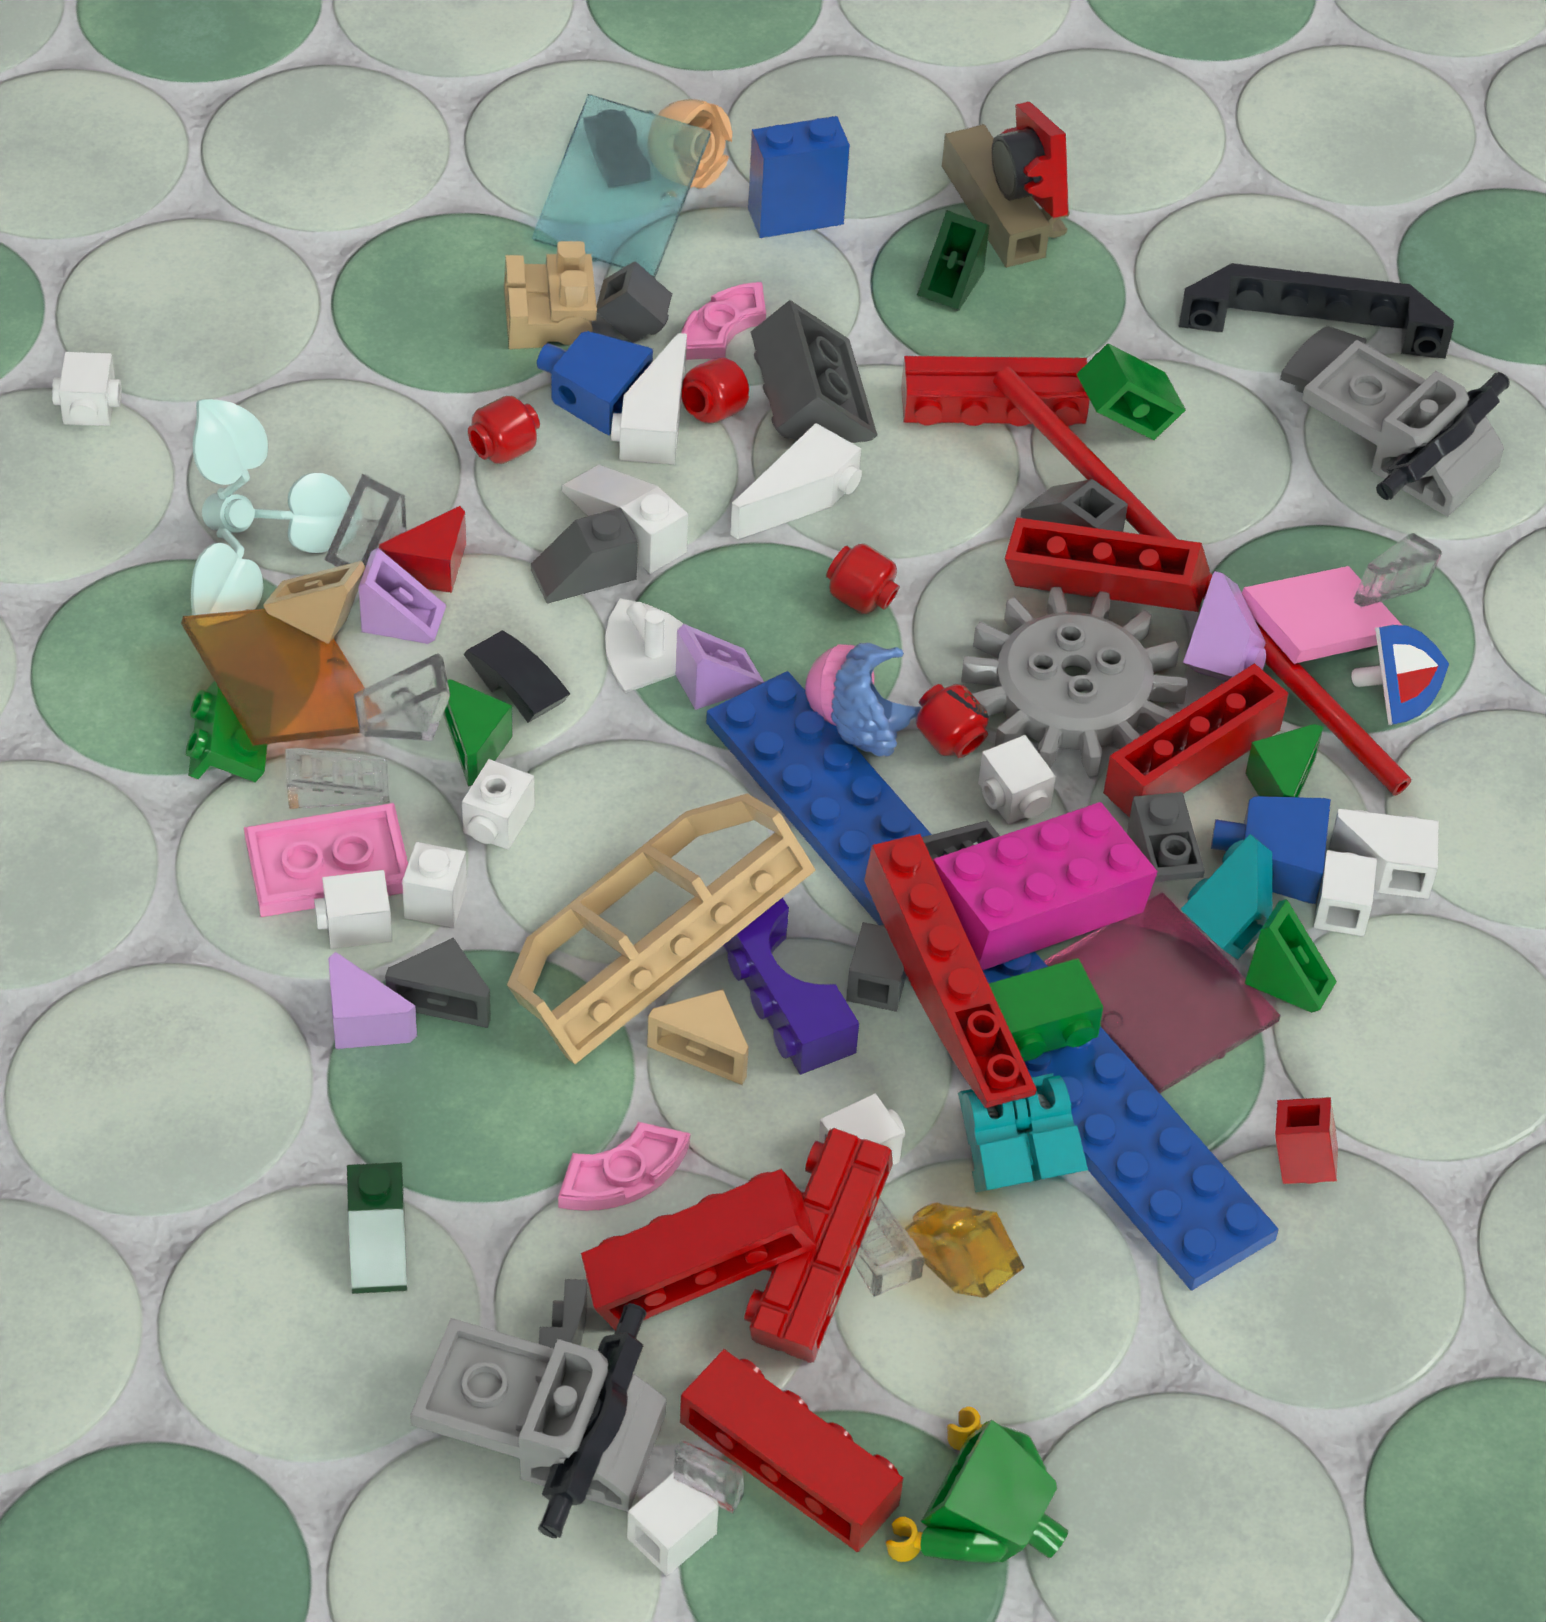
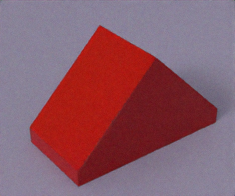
[379,506,466,593]

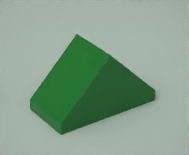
[441,679,513,787]
[1245,724,1324,797]
[1244,899,1337,1013]

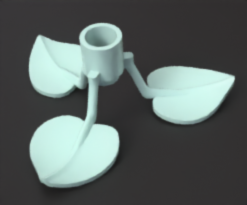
[191,399,357,630]

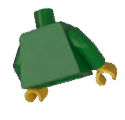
[885,1406,1068,1563]

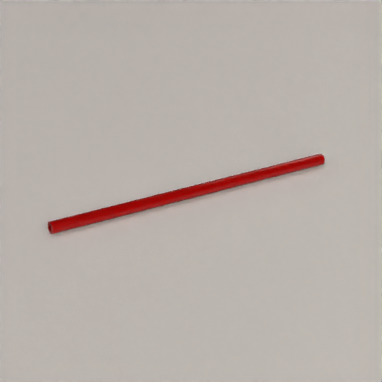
[993,367,1412,796]

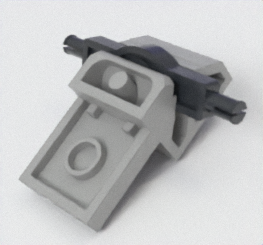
[1302,340,1510,517]
[410,1303,666,1538]

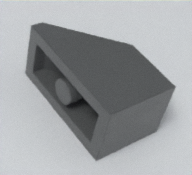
[531,508,637,604]

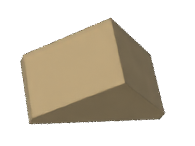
[263,561,365,644]
[647,989,749,1085]

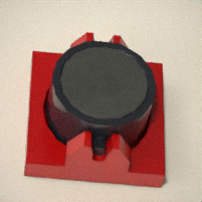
[991,101,1069,218]

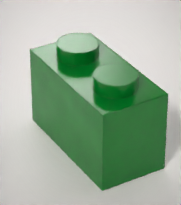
[1076,343,1186,440]
[989,958,1104,1061]

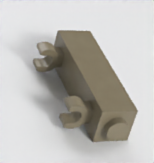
[942,124,1070,268]

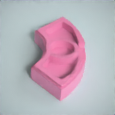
[681,282,766,360]
[558,1122,690,1211]

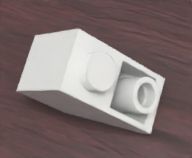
[1330,809,1439,899]

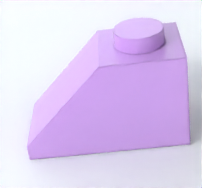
[1183,571,1266,681]

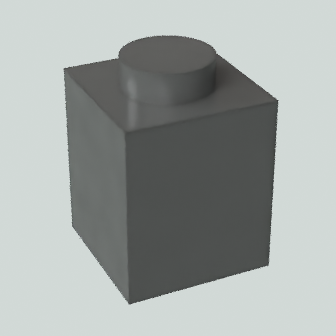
[597,261,672,343]
[846,922,907,1012]

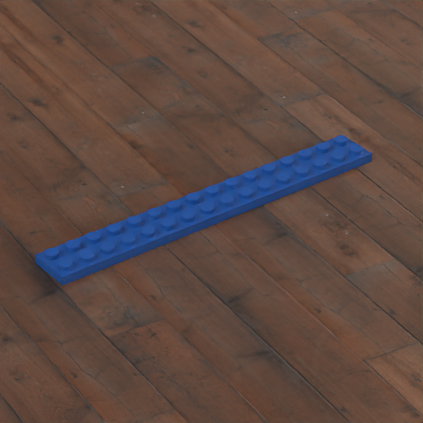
[706,671,1279,1291]

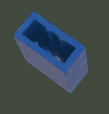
[748,116,850,238]

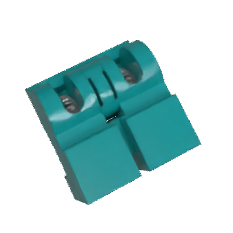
[958,1073,1088,1193]

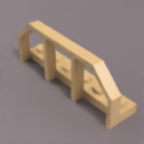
[507,793,816,1064]

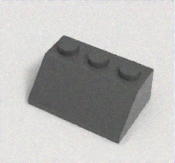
[751,300,878,443]

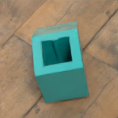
[1181,834,1273,960]

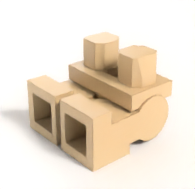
[504,241,597,349]

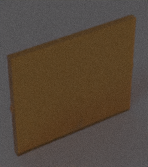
[181,609,387,746]

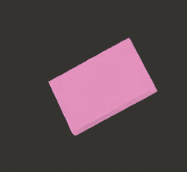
[1242,566,1402,664]
[244,803,408,917]

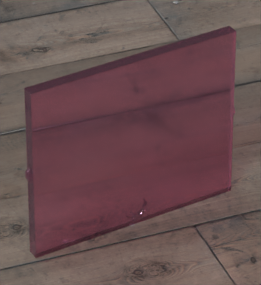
[1044,892,1281,1093]

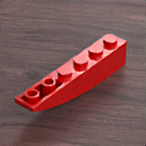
[864,834,1037,1108]

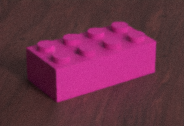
[933,802,1158,970]

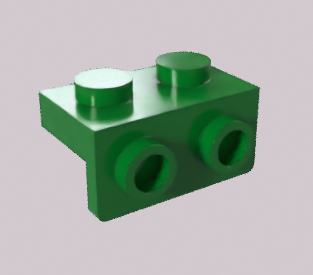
[186,675,273,783]

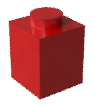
[1275,1097,1338,1184]

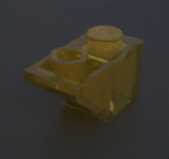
[898,1202,1025,1298]

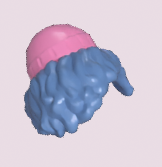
[805,643,922,757]

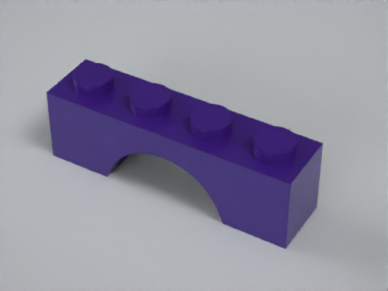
[723,897,859,1075]

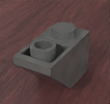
[1020,479,1128,532]
[1127,792,1205,882]

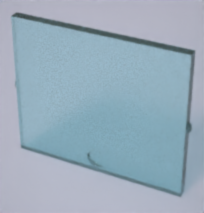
[532,94,711,278]

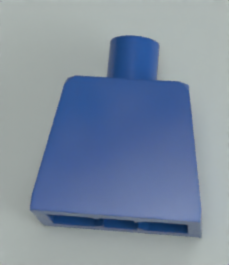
[537,331,653,435]
[1211,796,1331,904]

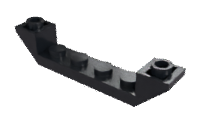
[1179,263,1454,359]

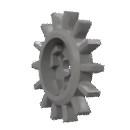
[961,587,1188,777]

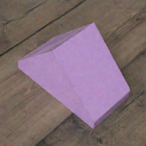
[359,548,446,644]
[676,624,764,710]
[328,952,417,1049]

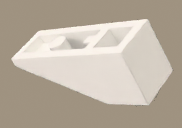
[611,333,687,465]
[730,423,862,539]
[562,465,688,574]

